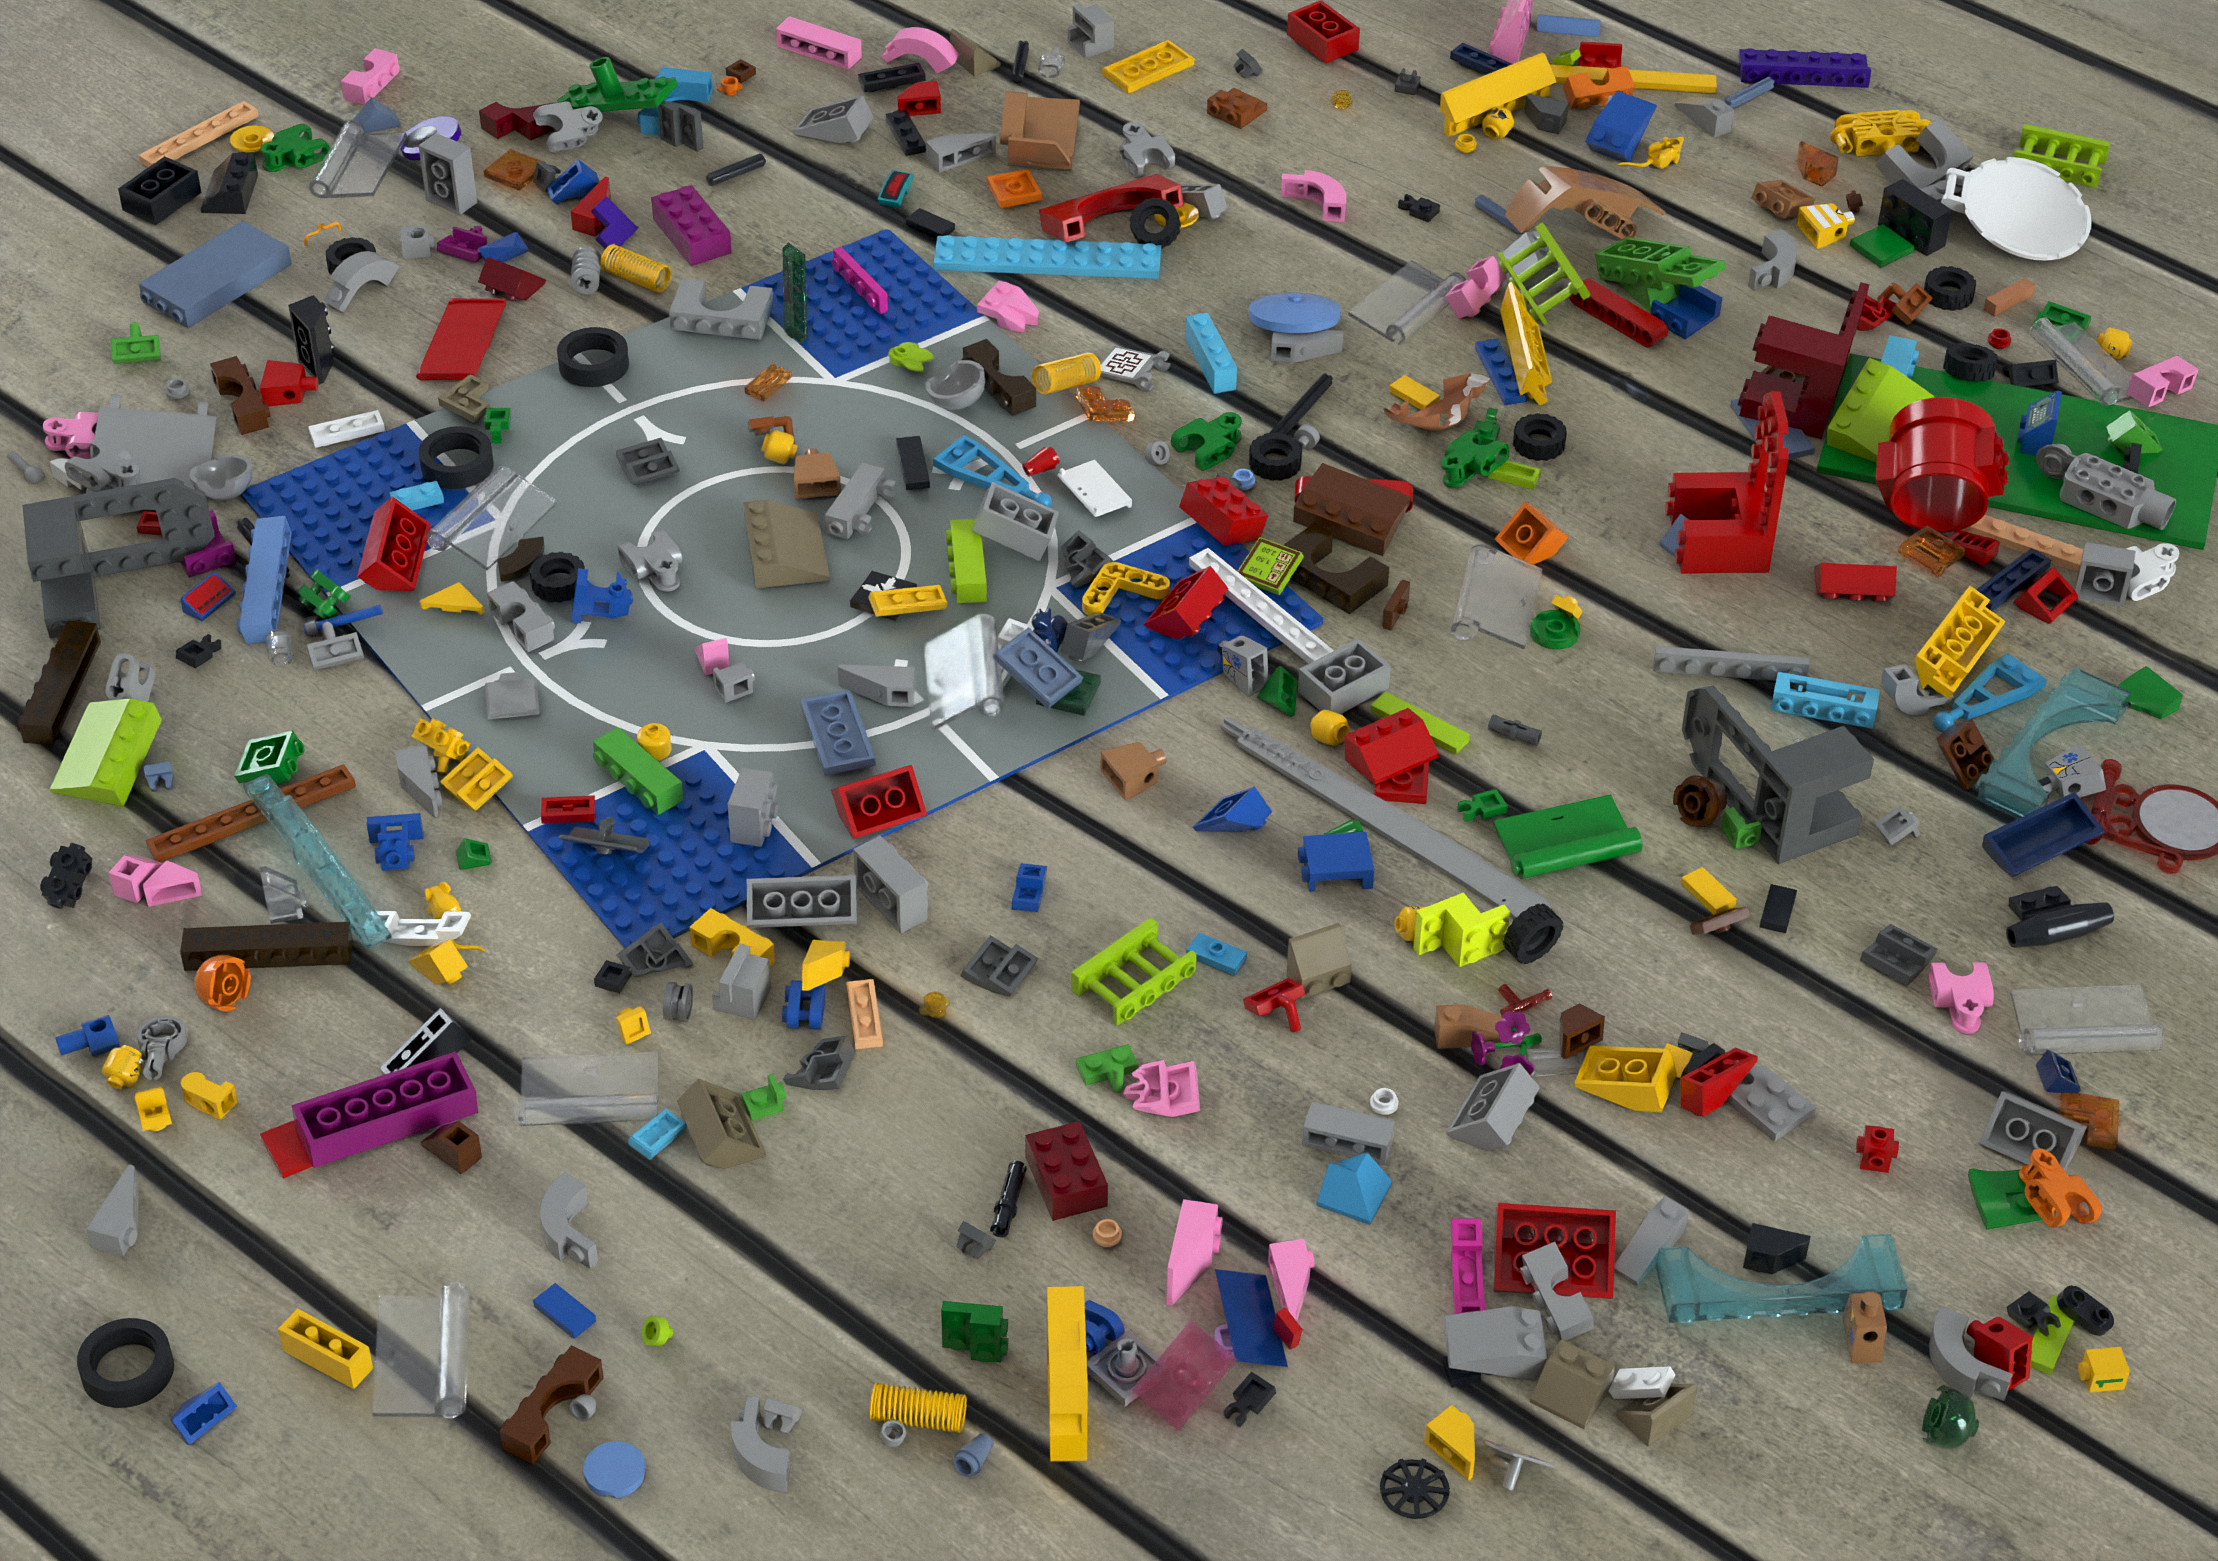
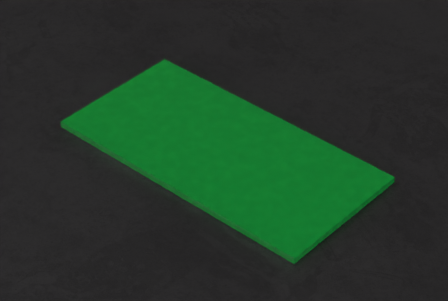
[1816,353,2218,550]

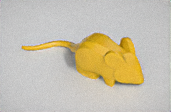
[1617,137,1684,169]
[425,882,485,952]

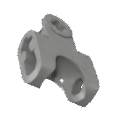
[533,101,603,152]
[1119,122,1175,177]
[65,438,140,491]
[618,529,682,592]
[105,653,155,702]

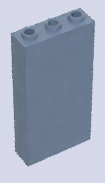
[139,220,292,328]

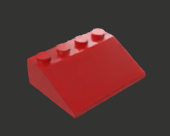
[1494,1203,1616,1299]

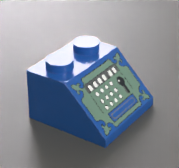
[2017,391,2062,455]

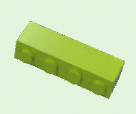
[946,519,987,604]

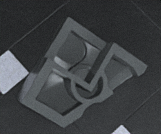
[1061,530,1113,588]
[616,922,693,976]
[783,1035,856,1090]

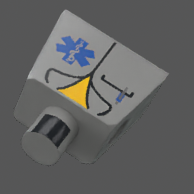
[1217,636,1268,697]
[2037,744,2106,798]

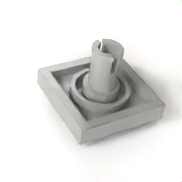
[1087,1330,1170,1407]

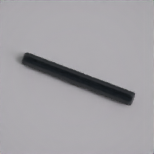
[1269,373,1333,435]

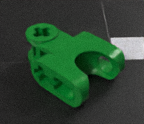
[261,123,330,172]
[1171,412,1242,471]
[1440,430,1509,488]

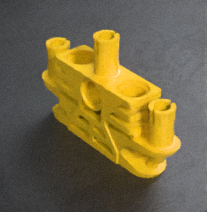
[1830,110,1932,156]

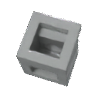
[713,662,755,703]

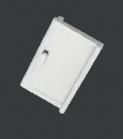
[1057,460,1132,517]

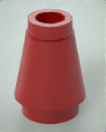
[1022,447,1060,477]

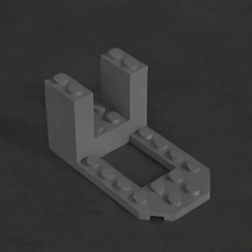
[22,478,215,638]
[1682,685,1874,864]

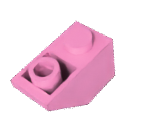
[109,855,163,903]

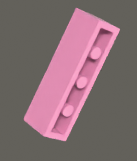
[776,16,862,70]

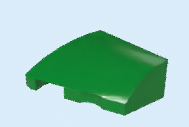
[2107,666,2183,719]

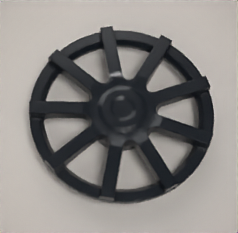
[1380,1458,1450,1519]

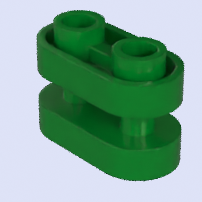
[298,569,351,620]

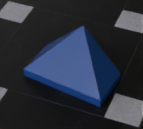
[478,232,529,262]
[170,1382,237,1445]

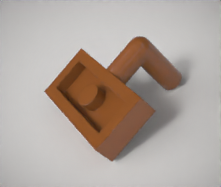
[1877,283,1933,326]
[748,416,795,444]

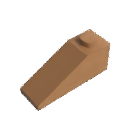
[1434,1004,1502,1049]

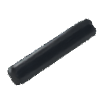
[1012,40,1029,83]
[706,153,766,186]

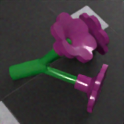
[1471,1011,1542,1077]

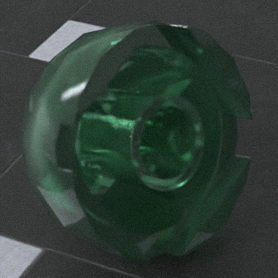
[1922,1385,1979,1449]

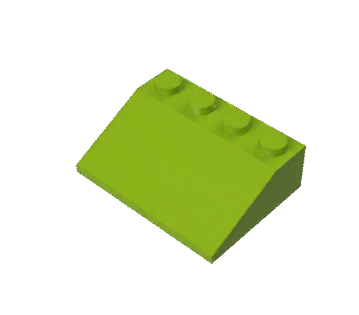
[1827,358,1934,463]
[49,698,162,807]

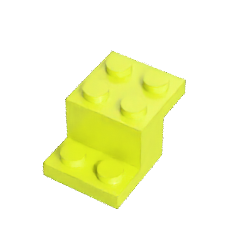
[1413,892,1510,967]

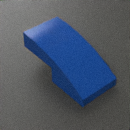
[1012,863,1047,912]

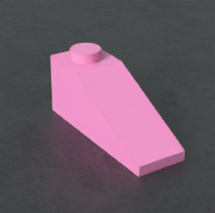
[1268,1239,1314,1321]

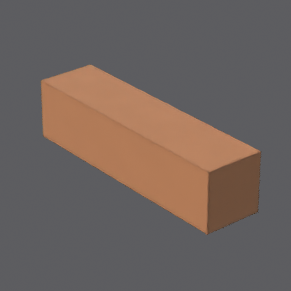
[1984,278,2036,317]

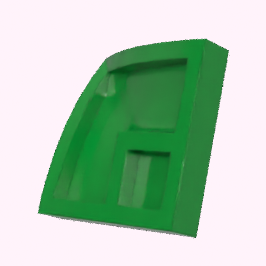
[1968,1168,2041,1230]

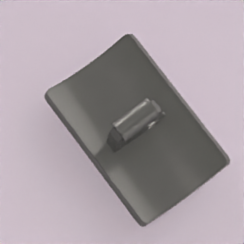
[559,817,650,854]

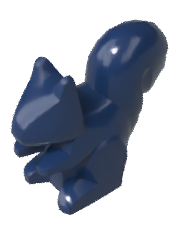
[1031,608,1068,653]

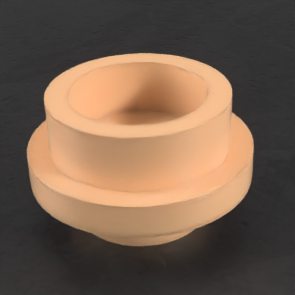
[1093,1219,1122,1247]

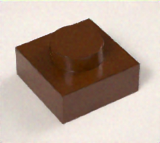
[726,59,756,83]

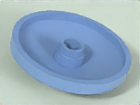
[1249,292,1341,333]

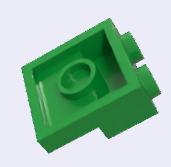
[234,730,305,786]
[941,1301,1009,1363]

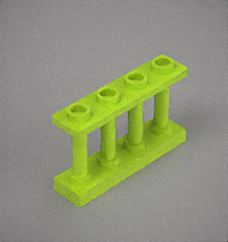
[2013,124,2111,188]
[1498,222,1591,325]
[1071,917,1197,1026]

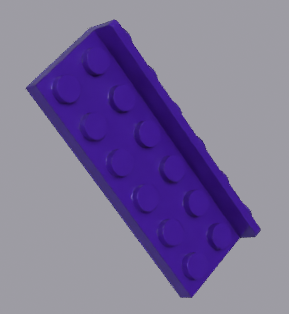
[1738,48,1871,88]

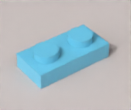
[389,481,444,510]

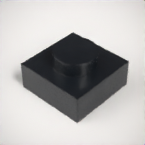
[594,960,632,994]

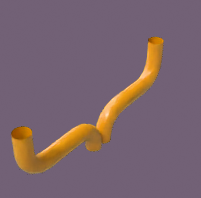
[304,222,341,246]

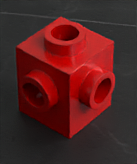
[1856,1125,1899,1173]

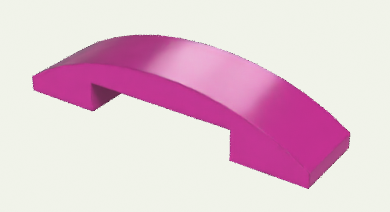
[1451,1218,1486,1314]

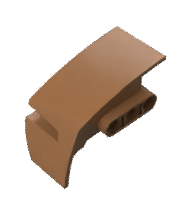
[1000,91,1080,171]
[1505,166,1665,239]

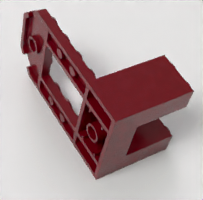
[1737,282,1870,439]

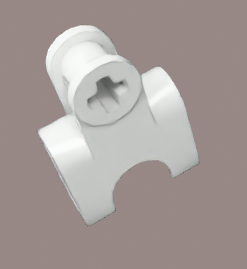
[2127,543,2180,601]

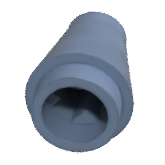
[953,1433,994,1477]

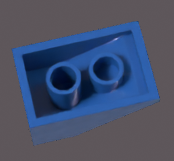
[1585,91,1657,162]

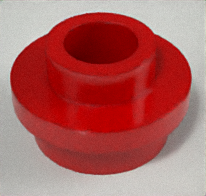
[1988,328,2011,349]

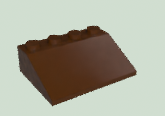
[1293,463,1412,556]

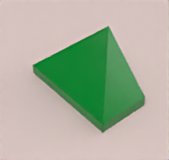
[1257,666,1298,717]

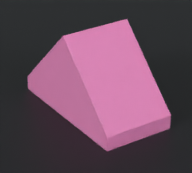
[694,638,730,675]
[143,860,202,907]

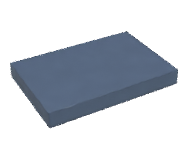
[993,627,1084,709]

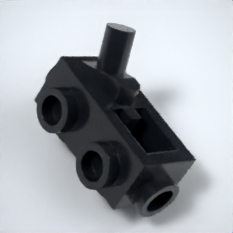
[40,843,93,909]

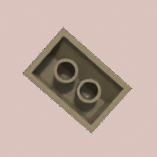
[677,1078,766,1169]

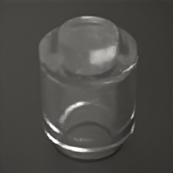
[266,629,294,667]

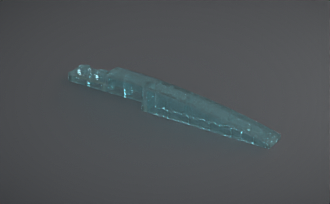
[244,774,392,949]

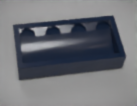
[1982,792,2105,877]

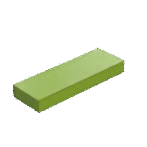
[2031,1295,2074,1376]

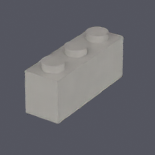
[1302,1102,1395,1165]

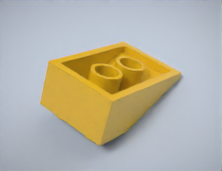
[1574,1046,1677,1112]

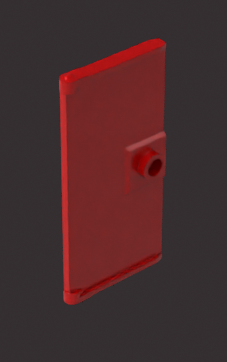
[416,298,506,380]

